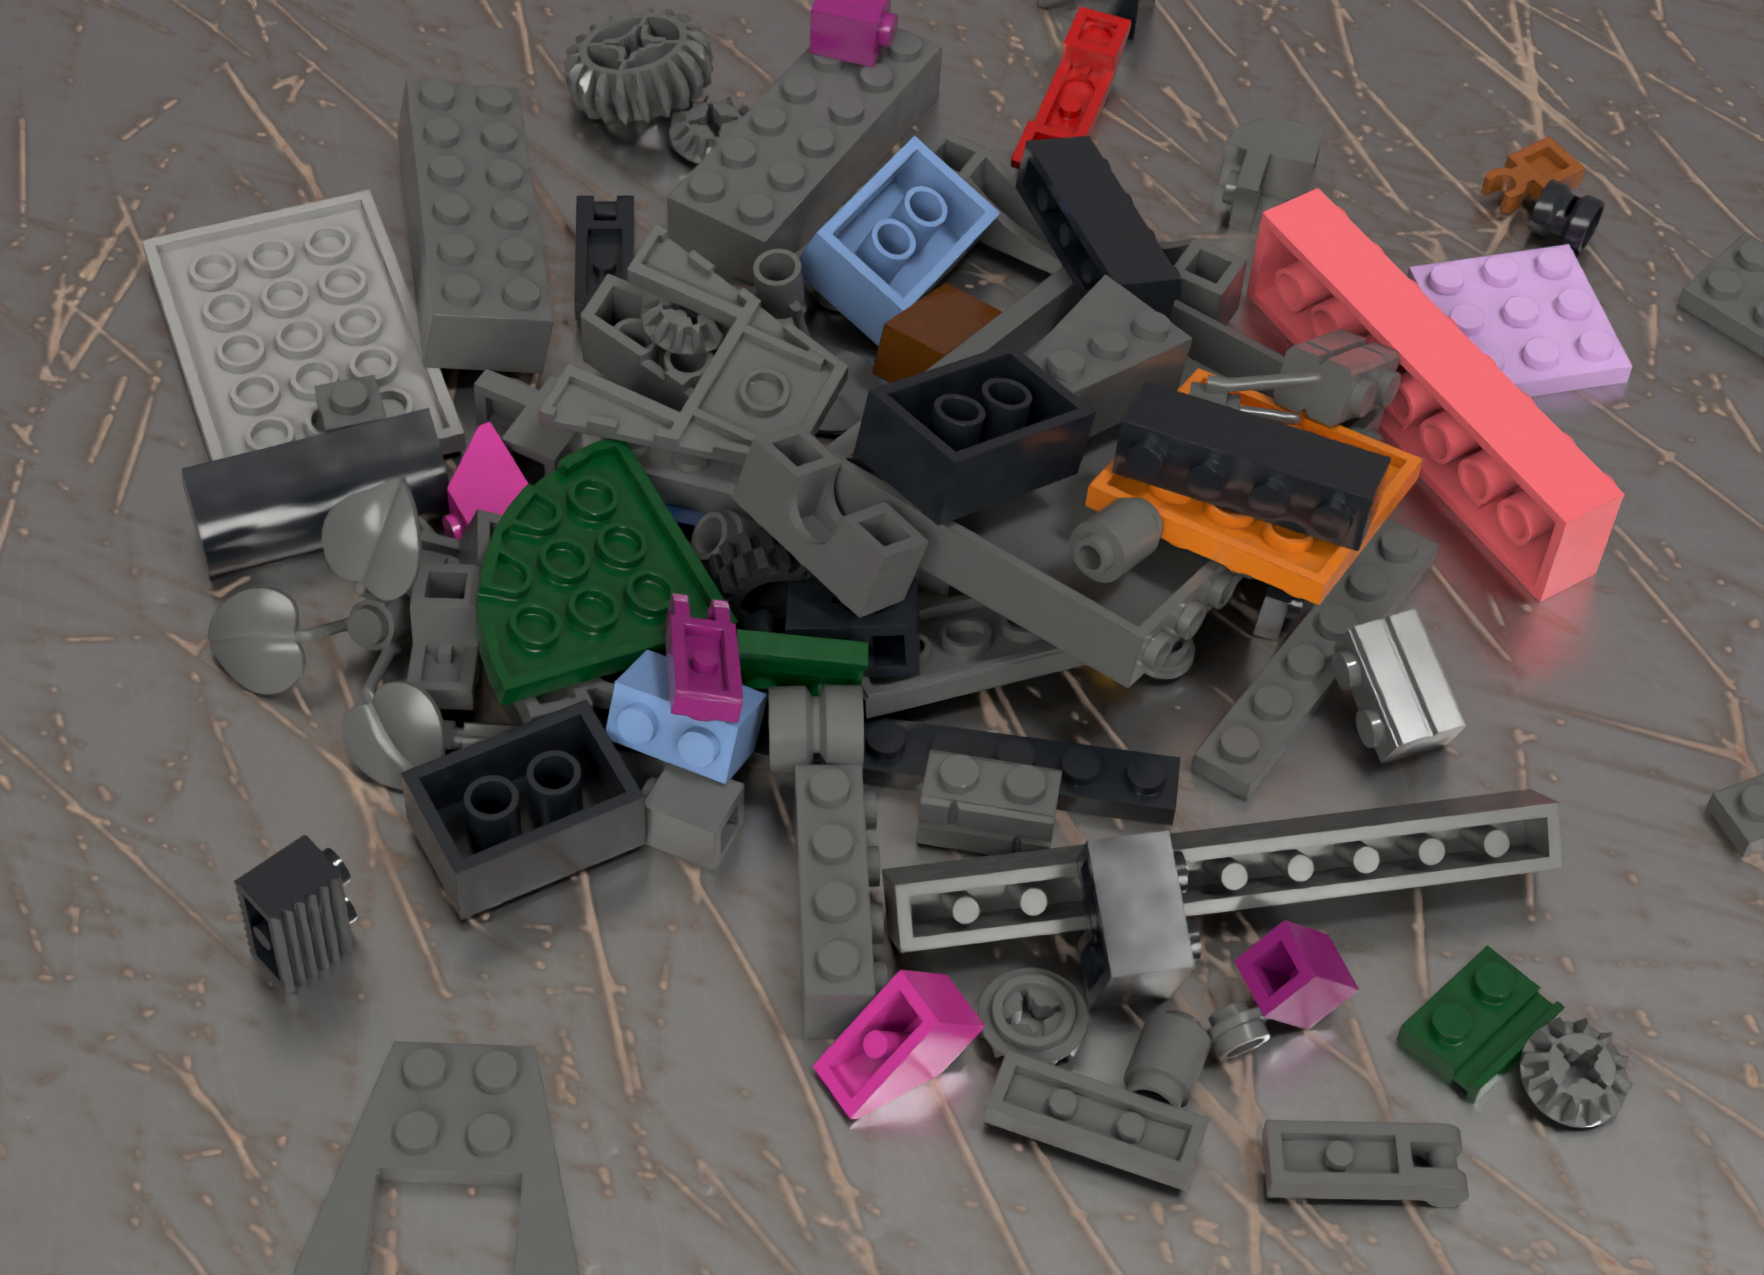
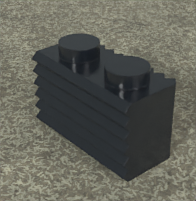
[234,835,358,994]

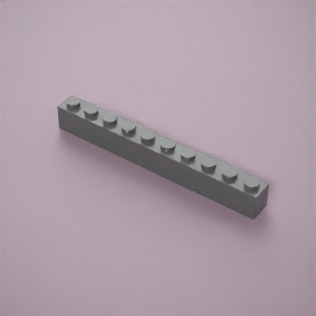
[882,789,1563,953]

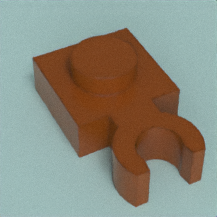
[1481,136,1586,213]

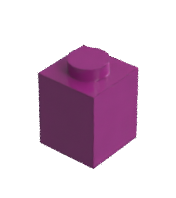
[810,0,898,68]
[1234,920,1359,1030]

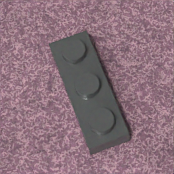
[983,1050,1210,1191]

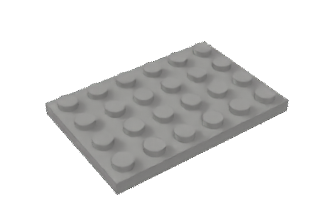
[142,190,466,461]

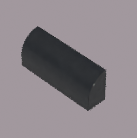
[182,408,450,578]

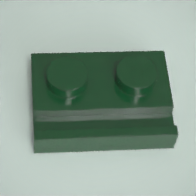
[737,629,868,708]
[1396,945,1565,1104]

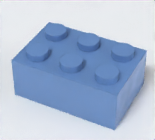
[799,136,1000,346]

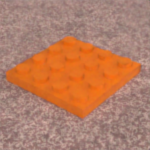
[1085,368,1423,605]

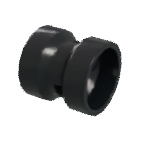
[1528,179,1605,253]

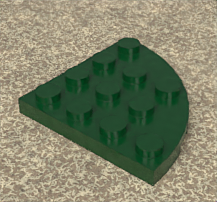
[475,438,738,706]

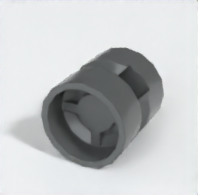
[768,685,864,772]

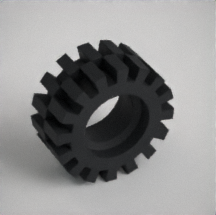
[705,527,819,633]

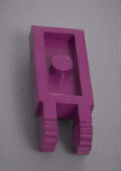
[665,593,743,723]

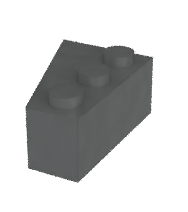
[1027,274,1193,438]

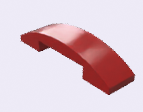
[1010,7,1131,169]

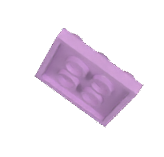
[1407,244,1633,397]

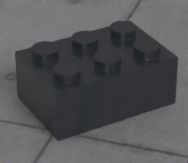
[854,343,1096,526]
[401,699,646,920]

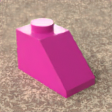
[442,422,528,540]
[813,969,985,1119]

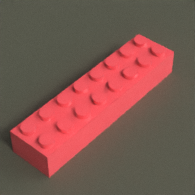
[1246,188,1624,602]

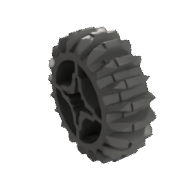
[564,8,714,126]

